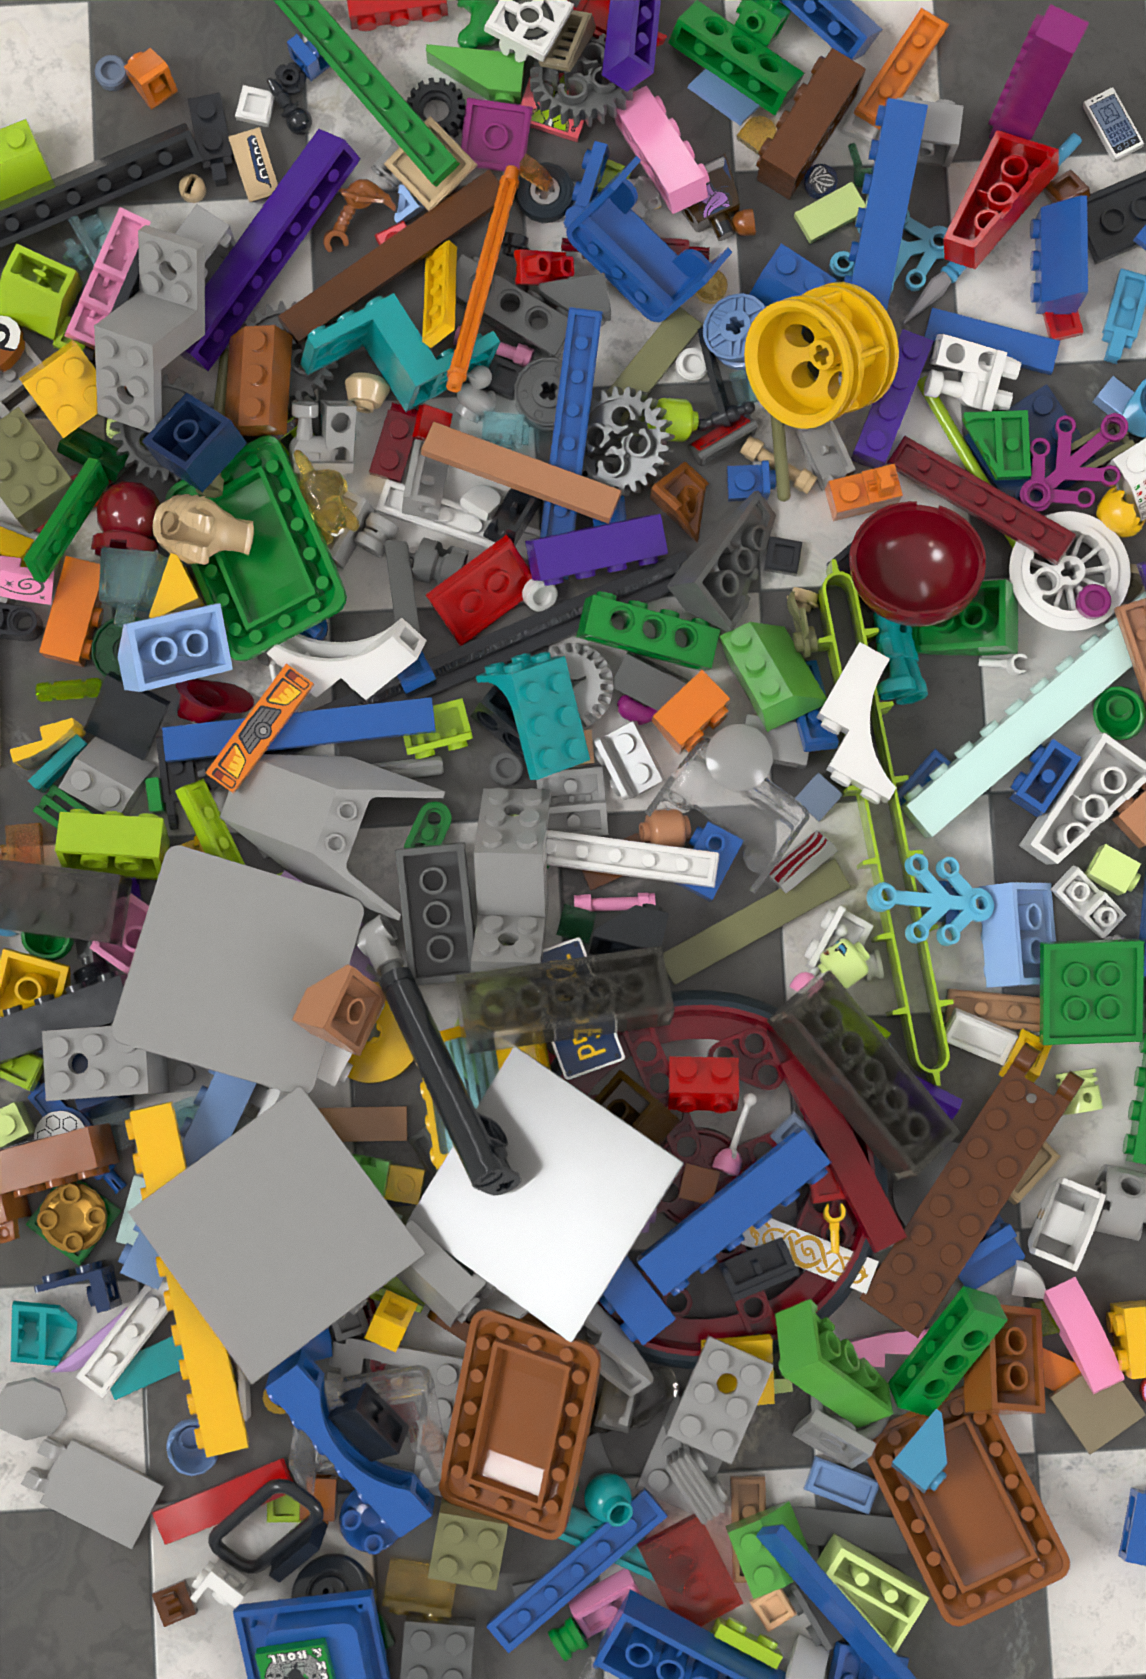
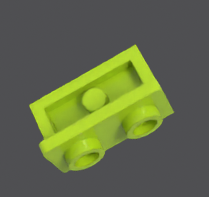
[403,698,473,759]
[710,1616,783,1669]

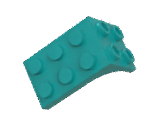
[476,652,590,780]

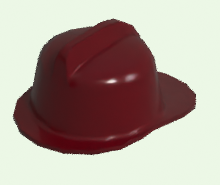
[175,678,254,723]

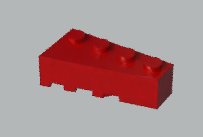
[943,130,1059,269]

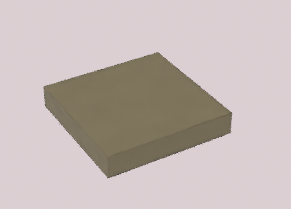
[1048,1373,1146,1455]

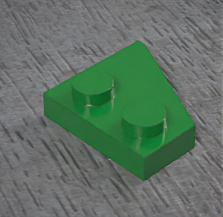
[962,410,1031,480]

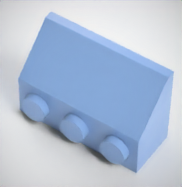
[118,603,233,692]
[978,882,1056,988]

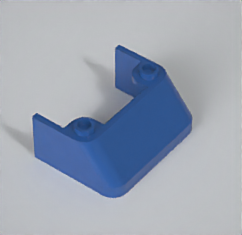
[566,156,732,322]

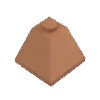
[292,965,386,1056]

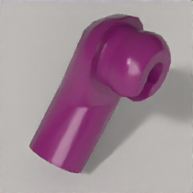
[617,695,658,725]

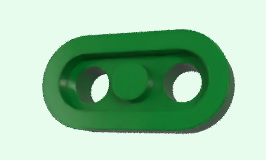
[404,802,452,848]

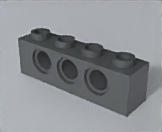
[456,254,568,358]

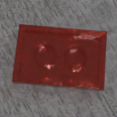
[636,1513,744,1627]

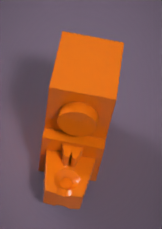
[825,463,903,521]

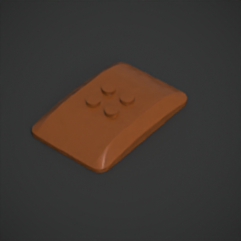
[439,1308,601,1540]
[866,1386,1070,1627]

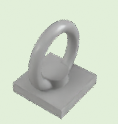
[792,1396,890,1470]

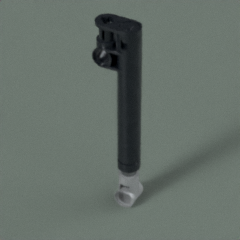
[356,914,522,1196]

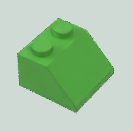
[725,1500,811,1599]

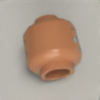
[639,808,691,848]

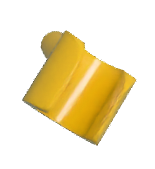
[823,1204,846,1253]

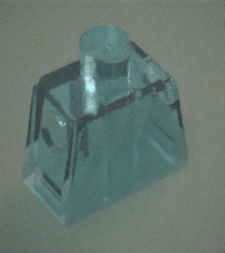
[99,548,168,628]

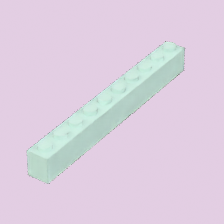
[900,591,1146,838]

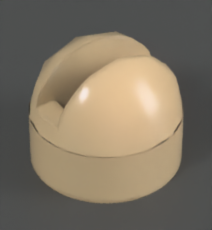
[179,174,206,203]

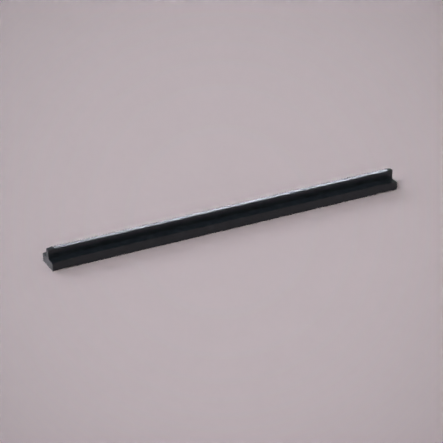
[194,550,688,792]

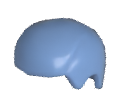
[166,1418,218,1476]

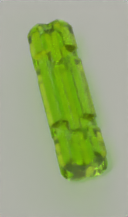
[35,678,102,702]

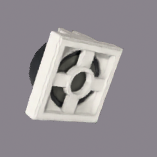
[484,0,574,63]

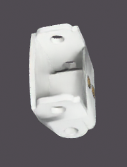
[1028,1177,1106,1271]

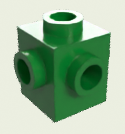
[735,0,792,47]

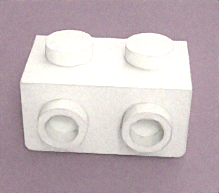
[804,905,874,976]

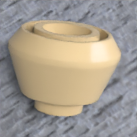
[345,372,390,413]

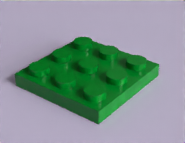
[1039,939,1144,1045]

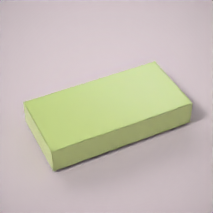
[794,182,865,244]

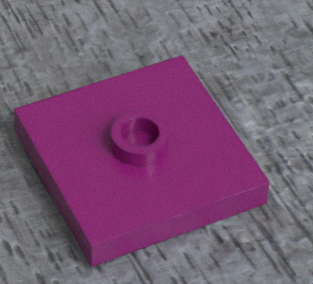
[461,98,533,175]

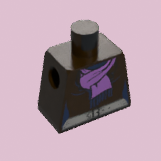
[681,154,740,241]

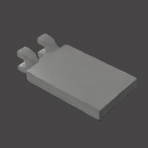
[21,1436,165,1549]

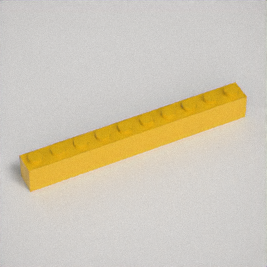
[125,1101,249,1458]

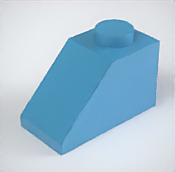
[891,1409,947,1493]

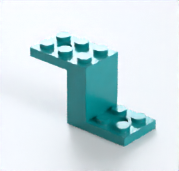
[300,293,500,412]

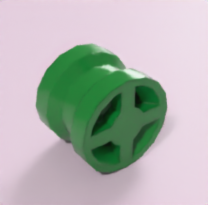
[548,1616,589,1662]

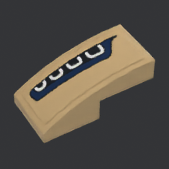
[228,127,278,202]

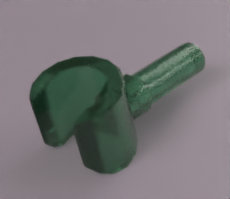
[848,143,873,187]

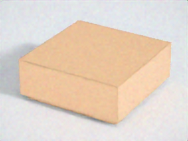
[749,1588,797,1632]

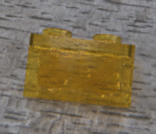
[382,1558,456,1621]

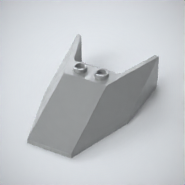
[220,754,445,921]

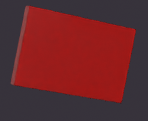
[425,535,532,646]

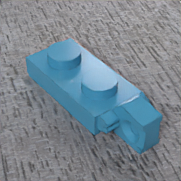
[1101,268,1146,364]

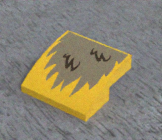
[10,718,86,771]

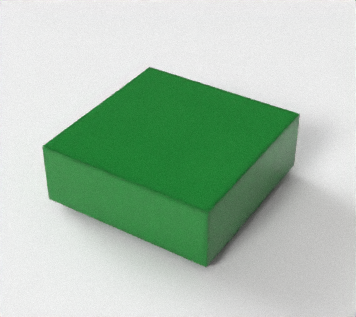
[145,777,167,815]

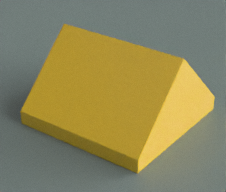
[149,553,205,618]
[0,948,71,1017]

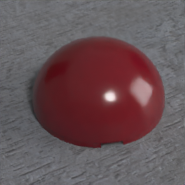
[849,501,986,627]

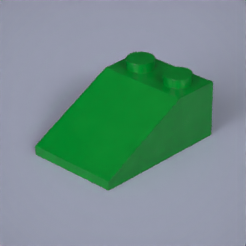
[911,579,1018,656]

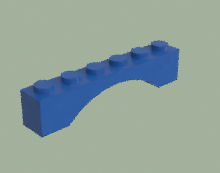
[265,1349,435,1538]

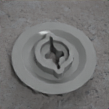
[548,643,614,728]

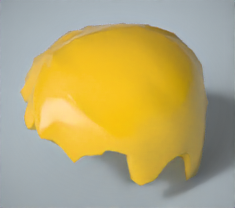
[1096,486,1146,538]

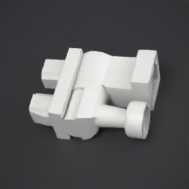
[924,334,1021,411]

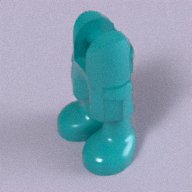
[873,612,928,705]

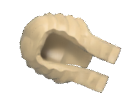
[153,494,254,565]

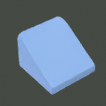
[1092,376,1134,415]

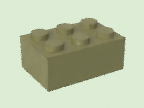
[0,407,73,534]

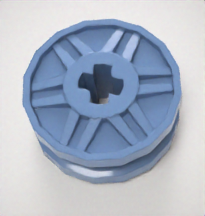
[703,293,766,370]

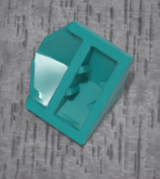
[10,1301,78,1366]

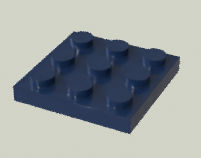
[963,384,1101,502]

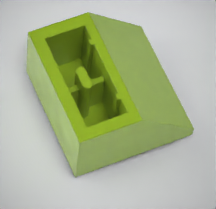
[0,243,83,341]

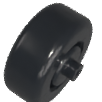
[291,1553,377,1606]

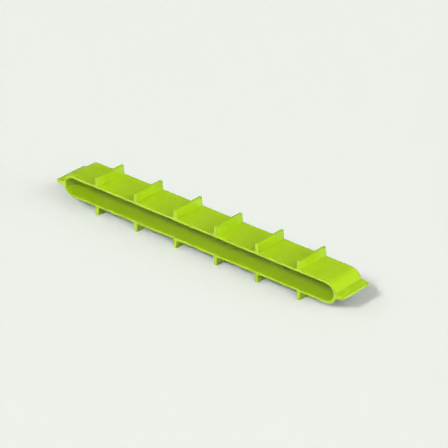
[817,559,954,1086]

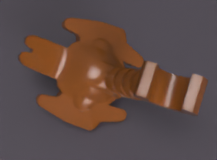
[323,179,396,252]

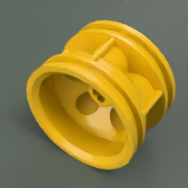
[744,282,899,429]

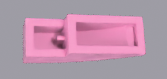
[1043,1277,1125,1395]

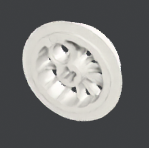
[1009,511,1130,631]

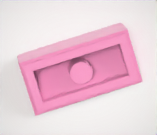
[568,1568,643,1639]

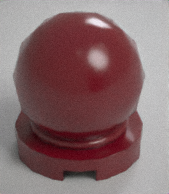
[91,481,161,564]

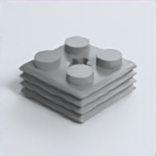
[666,1444,729,1525]

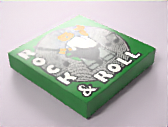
[255,1637,336,1679]

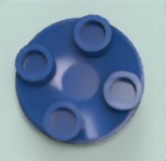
[339,1489,399,1555]

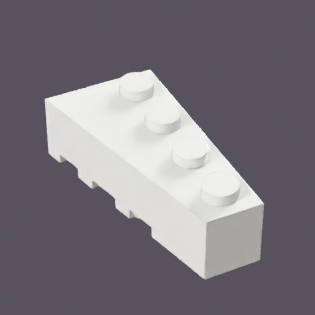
[1019,733,1146,865]

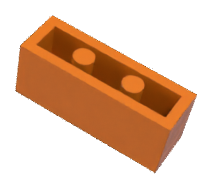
[39,556,113,667]

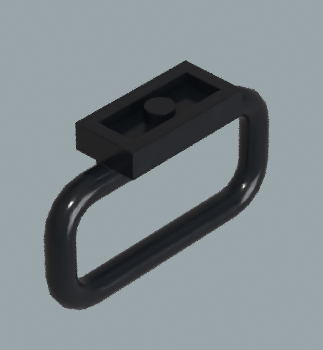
[208,1479,328,1583]

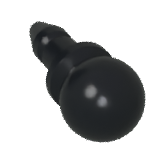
[267,78,312,135]

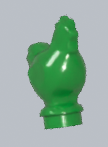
[457,0,500,49]

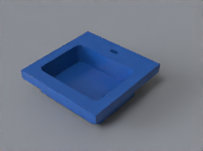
[233,1589,391,1679]

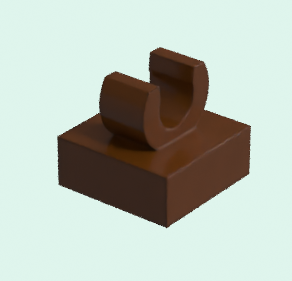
[152,1579,198,1627]

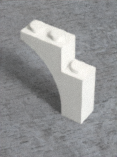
[266,618,427,700]
[816,642,896,804]

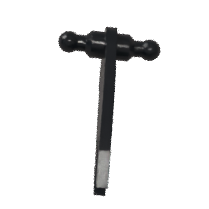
[697,327,755,431]

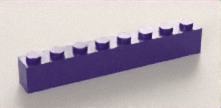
[180,129,361,372]

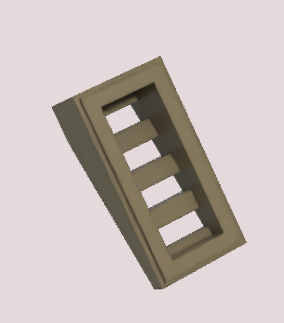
[539,10,596,72]

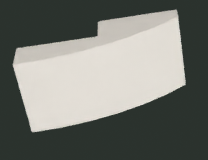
[1050,866,1126,939]

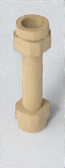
[740,436,818,494]

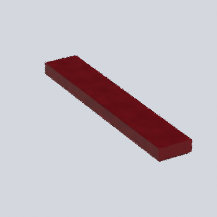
[887,436,1076,565]
[777,1050,907,1253]

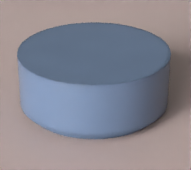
[95,55,129,91]

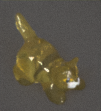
[294,450,360,545]

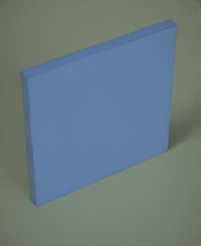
[687,69,760,126]

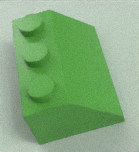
[720,622,827,732]

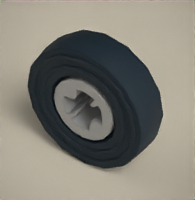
[516,162,574,223]

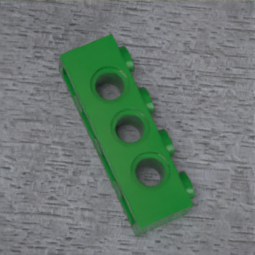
[668,0,805,116]
[576,591,720,671]
[888,1286,1008,1417]

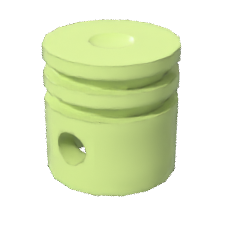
[1055,1068,1103,1115]

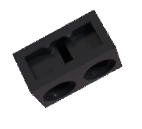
[470,685,524,758]

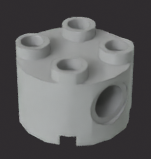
[1094,1164,1146,1241]

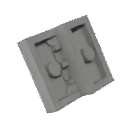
[536,765,609,836]

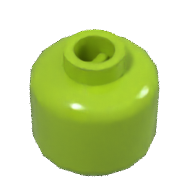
[647,398,699,442]

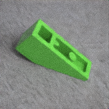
[426,44,525,104]

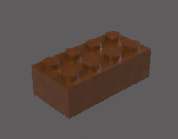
[756,48,866,200]

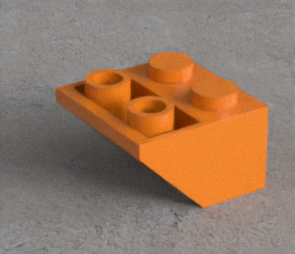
[652,670,730,755]

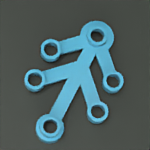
[829,210,948,295]
[866,854,994,946]

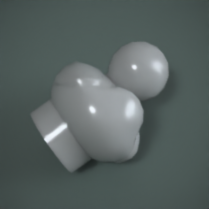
[455,365,497,423]

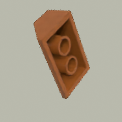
[225,325,293,436]
[964,1304,1046,1415]

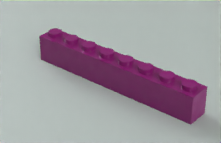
[988,4,1089,140]

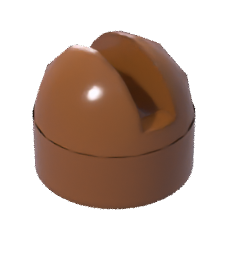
[732,208,756,236]

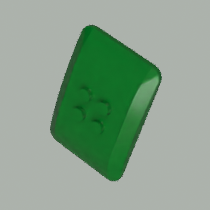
[165,436,347,662]

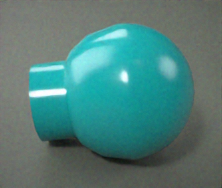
[584,1473,633,1527]

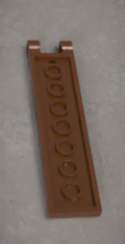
[859,1043,1085,1338]

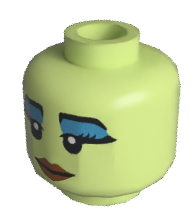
[817,938,870,989]

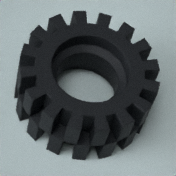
[406,77,466,138]

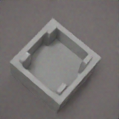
[167,204,236,286]

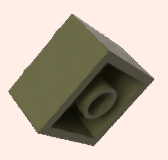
[428,1497,508,1591]

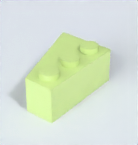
[816,1534,929,1654]

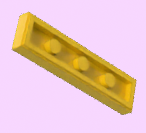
[422,240,457,348]

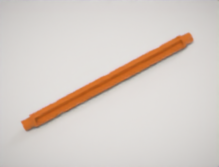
[446,165,520,392]

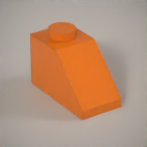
[124,48,178,110]

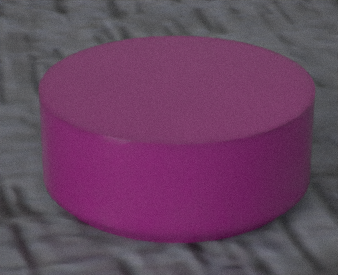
[1076,584,1112,619]

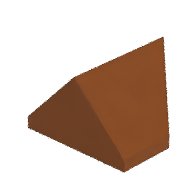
[650,461,709,543]

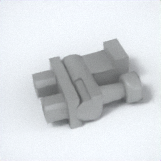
[289,400,357,490]

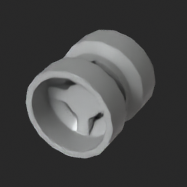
[354,512,399,558]

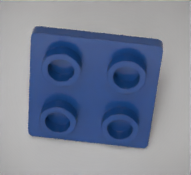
[958,1214,1025,1289]

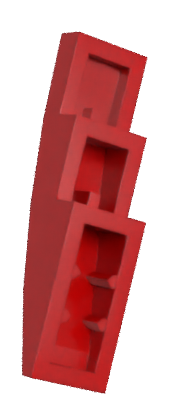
[152,1458,293,1545]

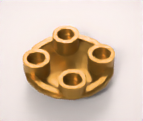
[37,1183,108,1253]

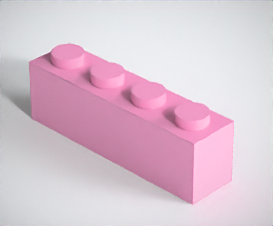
[615,86,710,214]

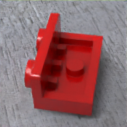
[668,1056,739,1113]

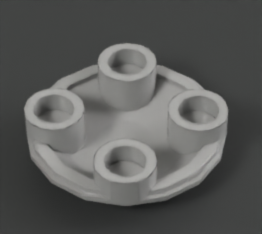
[705,724,773,791]

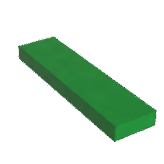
[23,458,109,583]

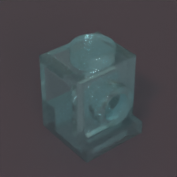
[482,411,530,451]

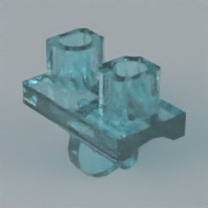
[62,214,108,271]

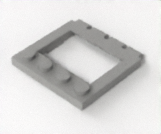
[312,1336,463,1497]

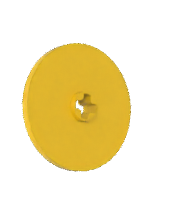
[347,982,414,1083]

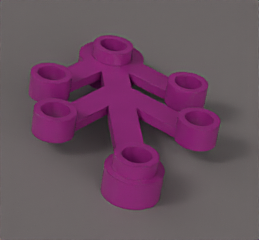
[1020,413,1128,512]

